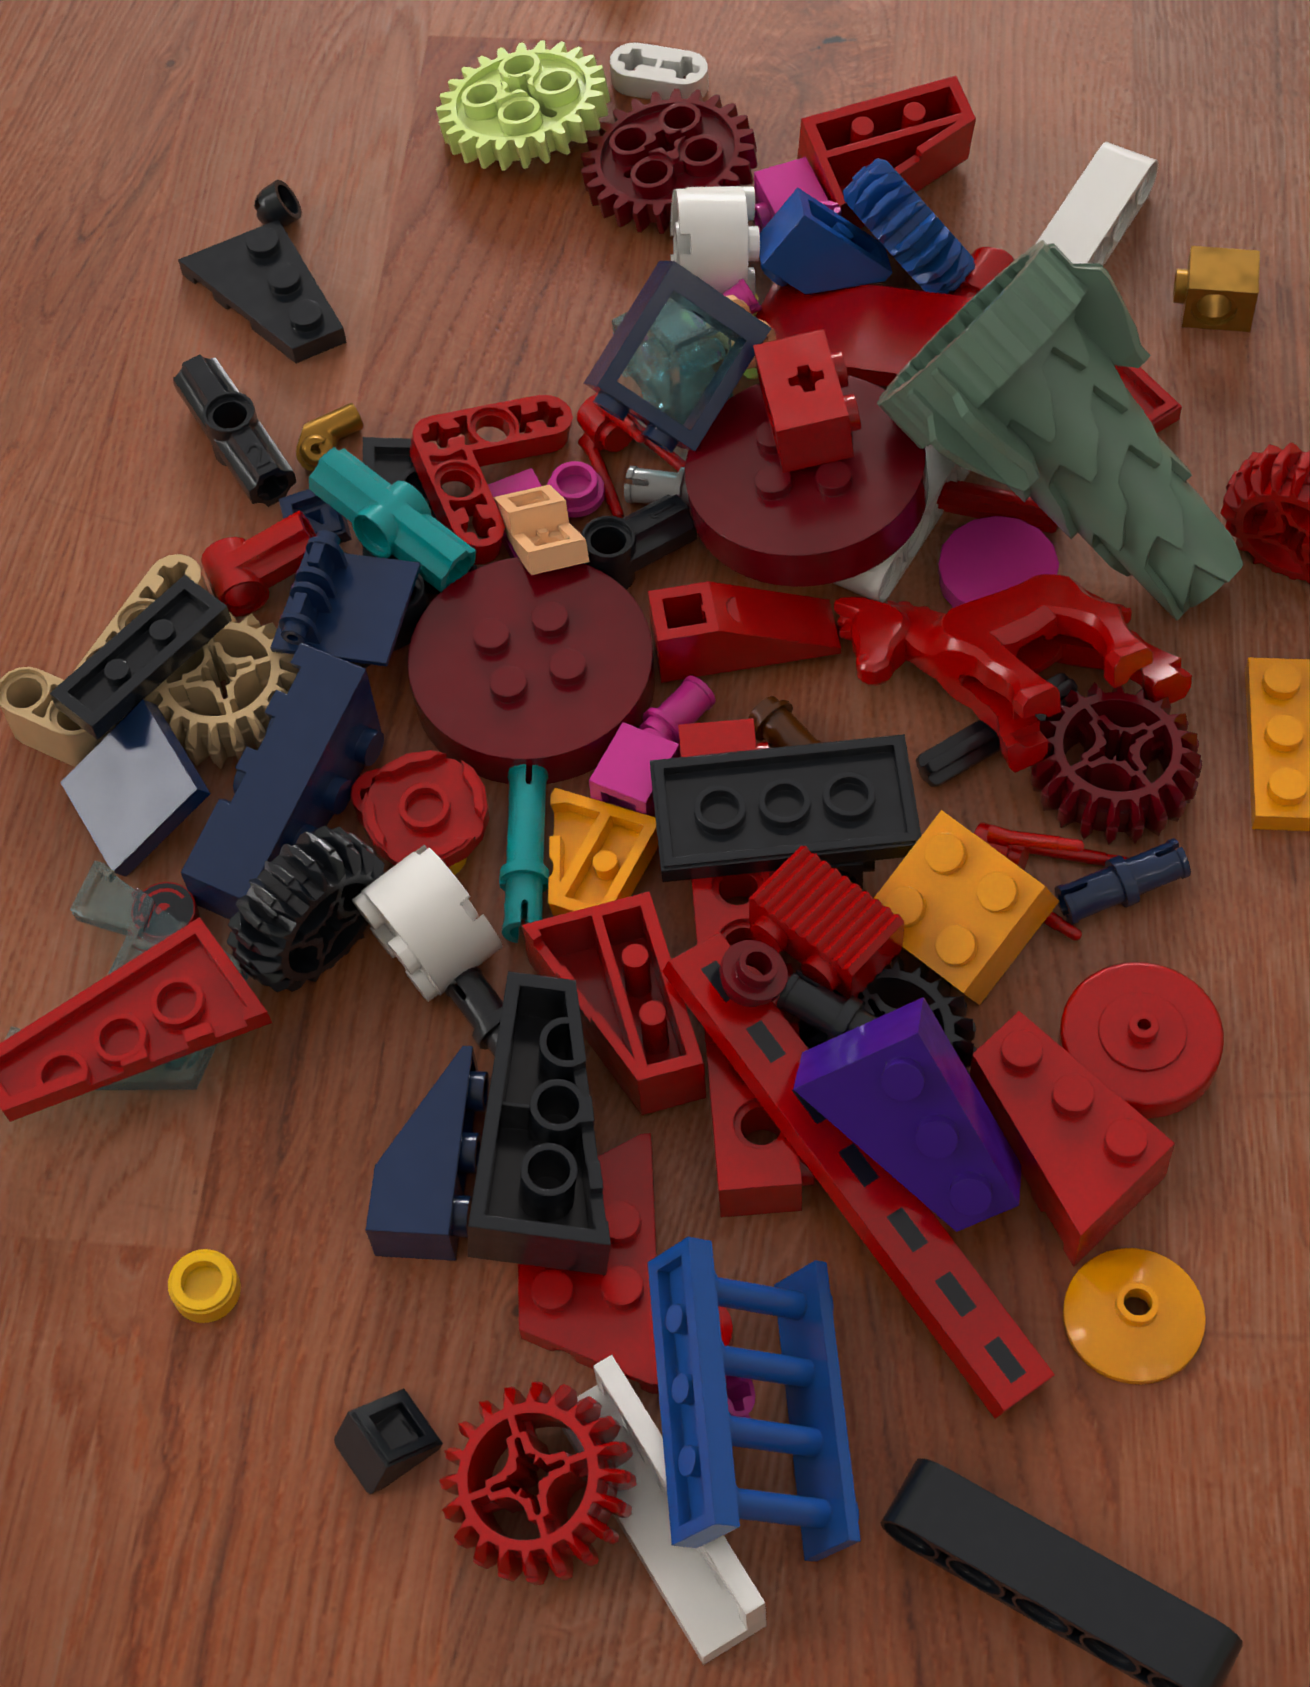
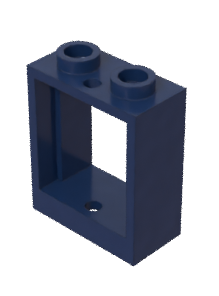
[583,261,772,453]

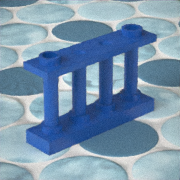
[648,1237,861,1562]

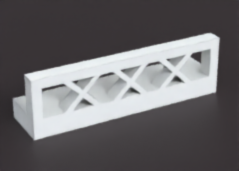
[562,1355,766,1665]

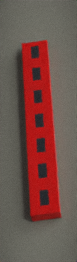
[662,932,1055,1419]

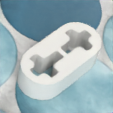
[610,43,709,100]

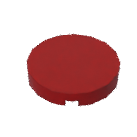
[362,750,490,868]

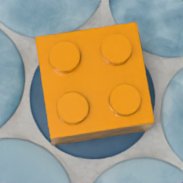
[873,810,1059,1005]

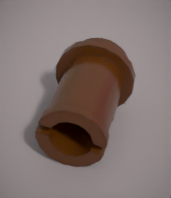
[748,696,822,748]

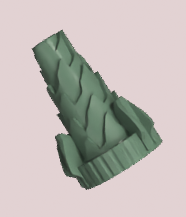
[877,240,1244,621]

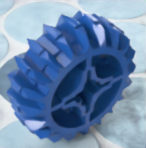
[843,158,975,294]

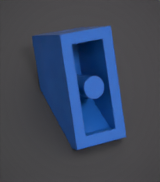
[759,187,892,295]

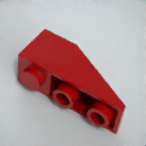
[648,581,841,683]

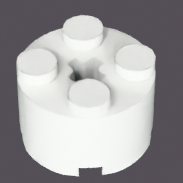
[670,186,760,296]
[352,845,503,1002]

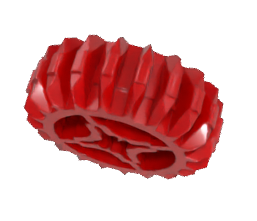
[1220,442,1310,584]
[439,1381,637,1585]

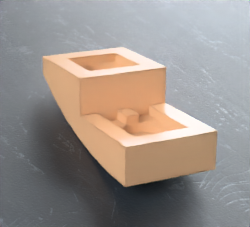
[493,485,589,575]

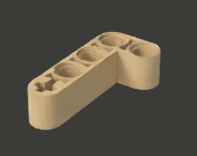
[0,554,208,767]

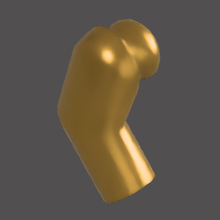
[296,403,364,471]

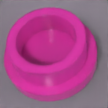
[547,461,605,518]

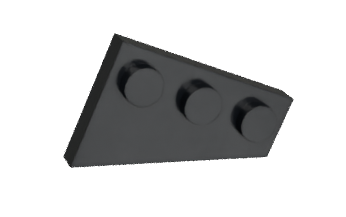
[178,220,347,363]

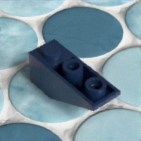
[365,1046,489,1261]

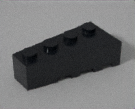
[467,971,611,1275]

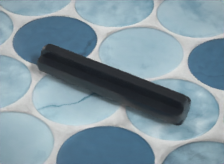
[916,673,1079,787]

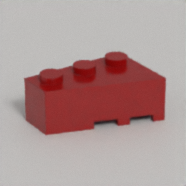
[797,75,976,229]
[522,891,706,1115]
[970,1011,1175,1267]

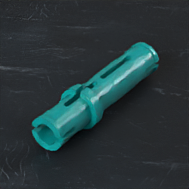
[499,764,550,944]

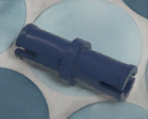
[1054,838,1191,925]

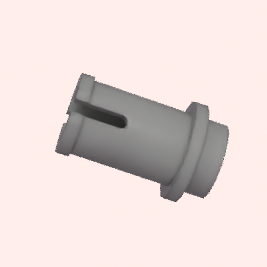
[624,466,691,509]

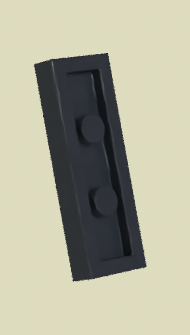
[50,575,232,740]

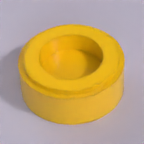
[168,1249,241,1323]

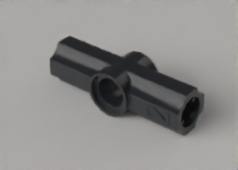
[173,354,296,507]

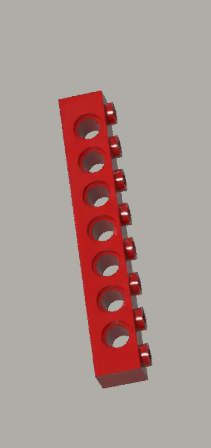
[678,718,814,1218]

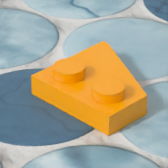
[548,788,658,916]

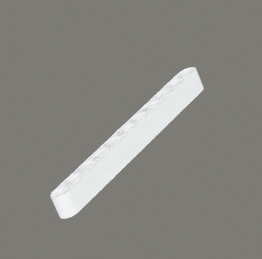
[834,142,1158,603]

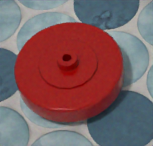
[1058,962,1224,1119]

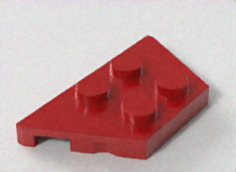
[518,1133,659,1394]

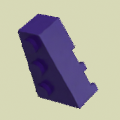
[793,997,1022,1232]

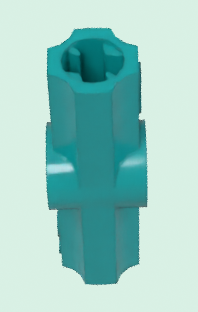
[309,447,476,592]

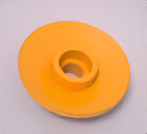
[1063,1248,1206,1385]

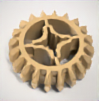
[143,612,300,769]

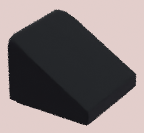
[334,1389,443,1494]

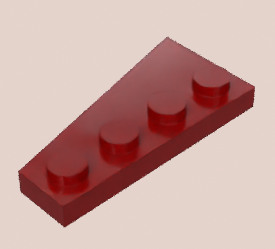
[0,917,272,1122]

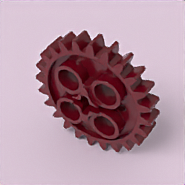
[581,88,758,234]

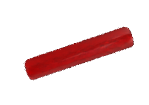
[936,480,1059,533]

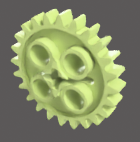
[436,40,611,170]

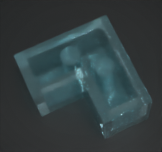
[612,297,733,425]

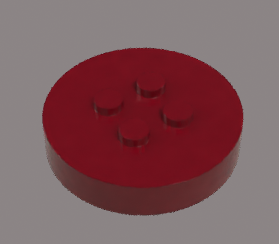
[685,376,929,587]
[408,557,655,784]

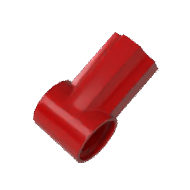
[201,510,317,617]

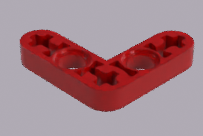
[410,395,573,565]

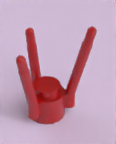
[576,393,686,518]
[974,822,1128,941]

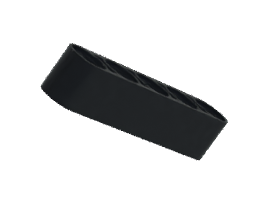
[880,1458,1243,1687]

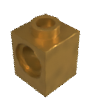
[1173,246,1260,332]

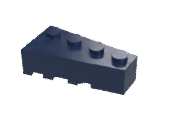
[181,643,384,920]

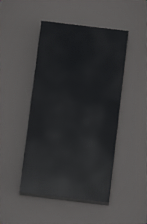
[650,734,921,882]

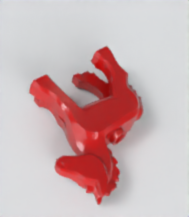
[833,574,1192,773]

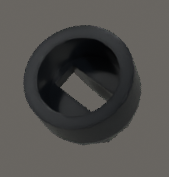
[254,180,302,227]

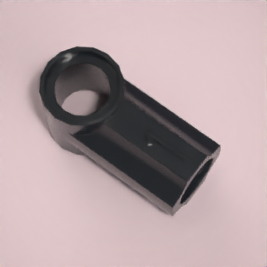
[582,494,697,590]

